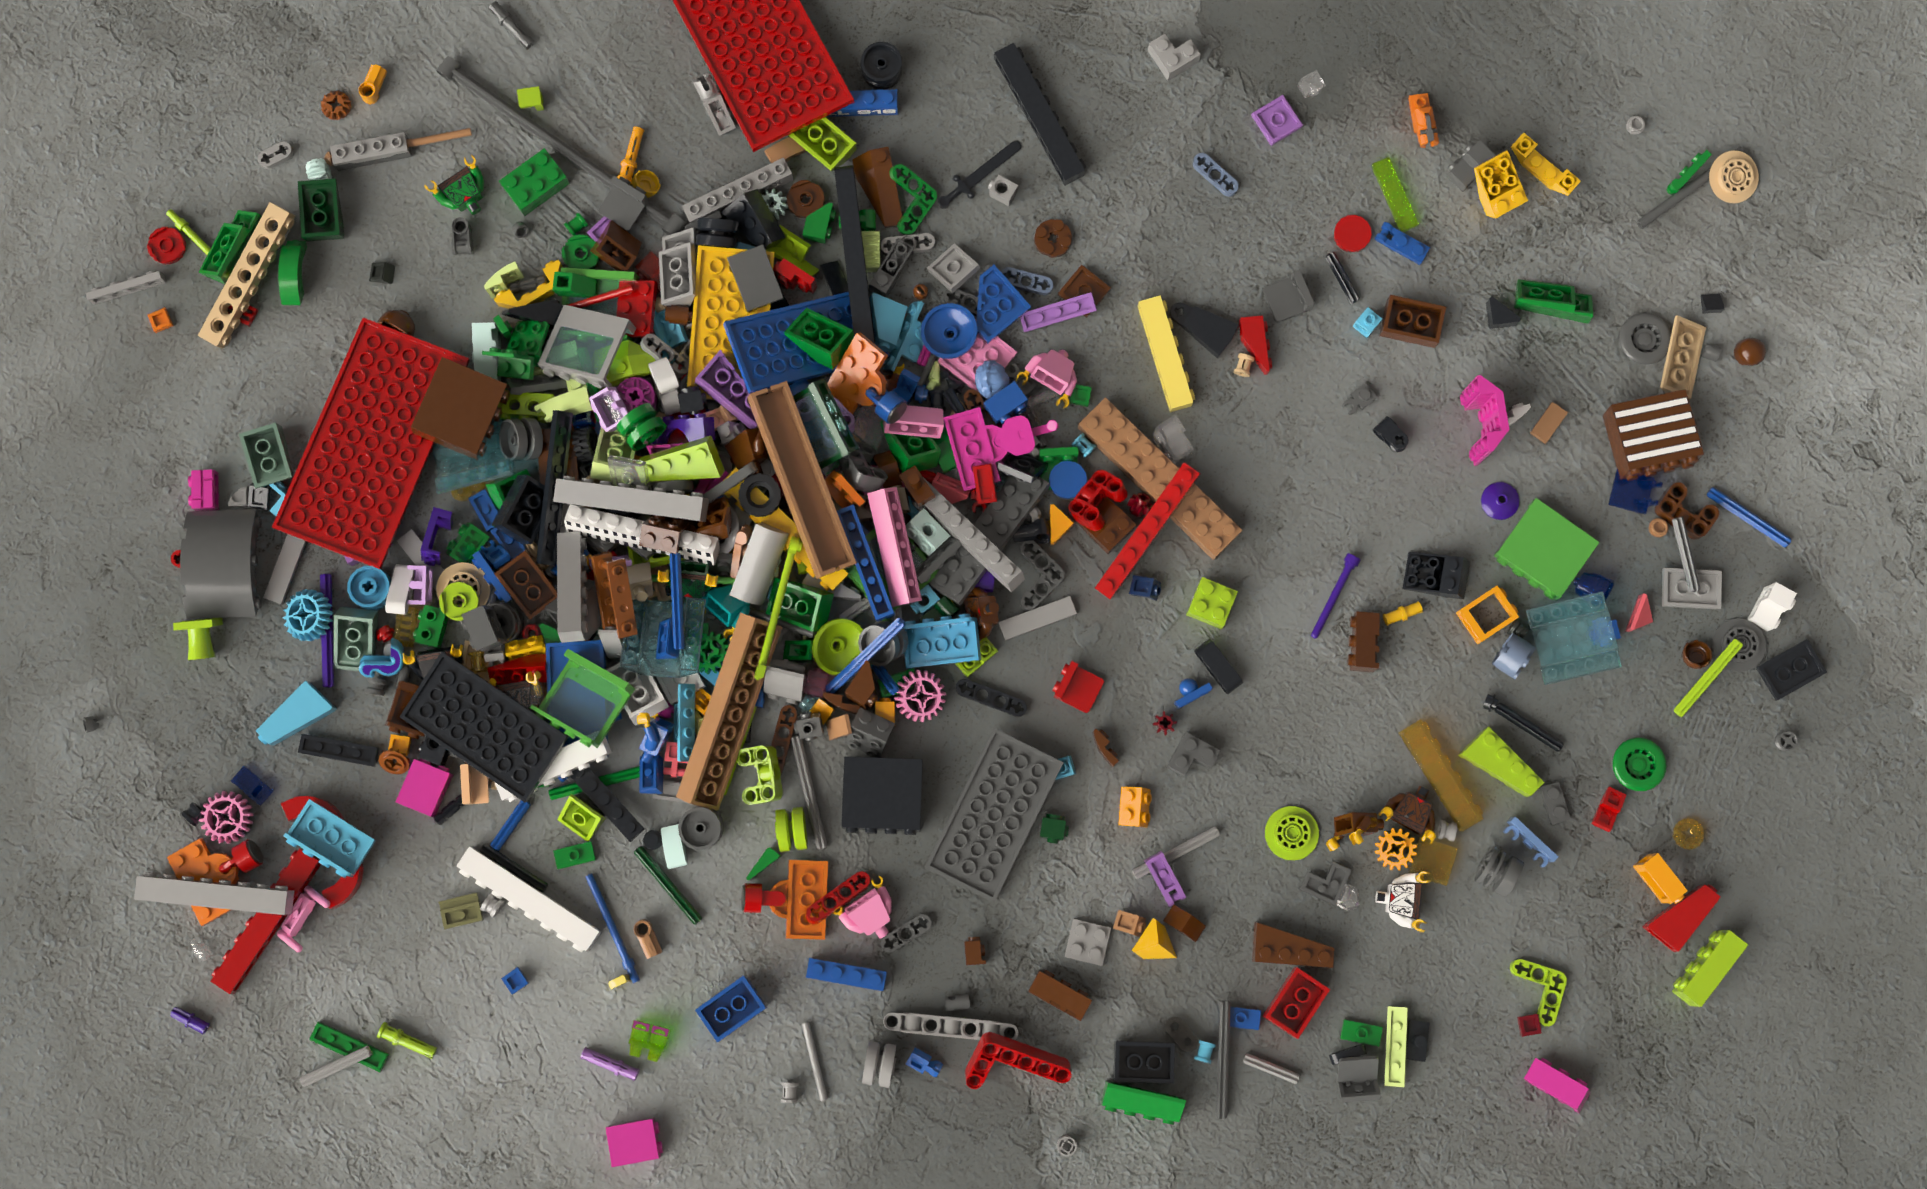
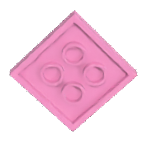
[938,319,1018,397]

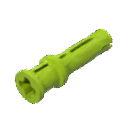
[377,1021,437,1059]

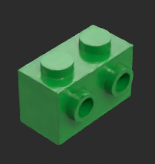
[413,605,449,649]

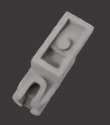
[693,73,736,136]

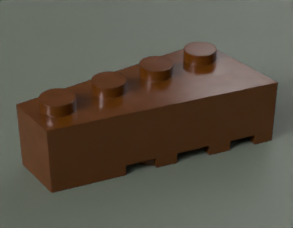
[1252,922,1334,968]

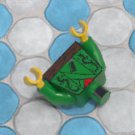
[424,154,484,215]

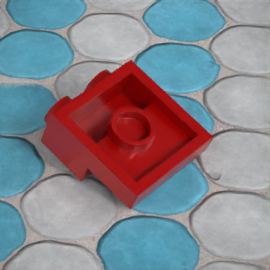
[773,258,817,294]

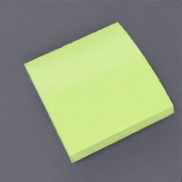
[484,262,524,299]

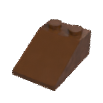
[1068,497,1136,554]

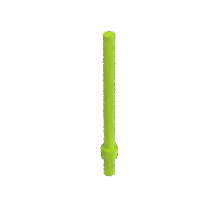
[166,209,241,289]

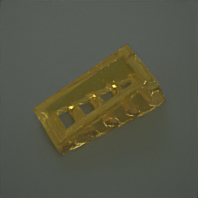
[394,607,419,648]

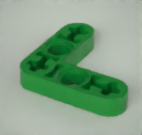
[890,164,937,235]

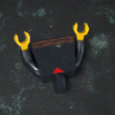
[403,644,464,680]

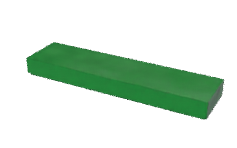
[309,1021,389,1072]

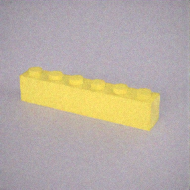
[1137,295,1195,412]

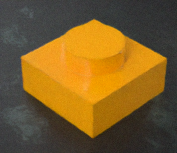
[388,734,412,757]

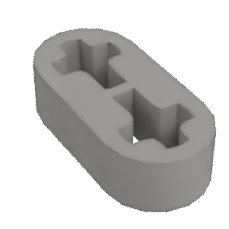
[258,142,294,169]

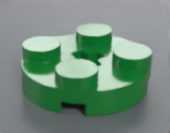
[562,235,600,269]

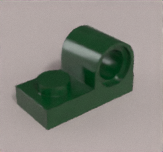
[919,596,960,623]

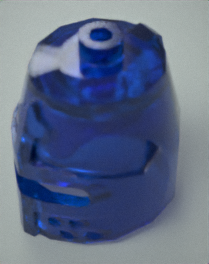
[1573,572,1614,607]

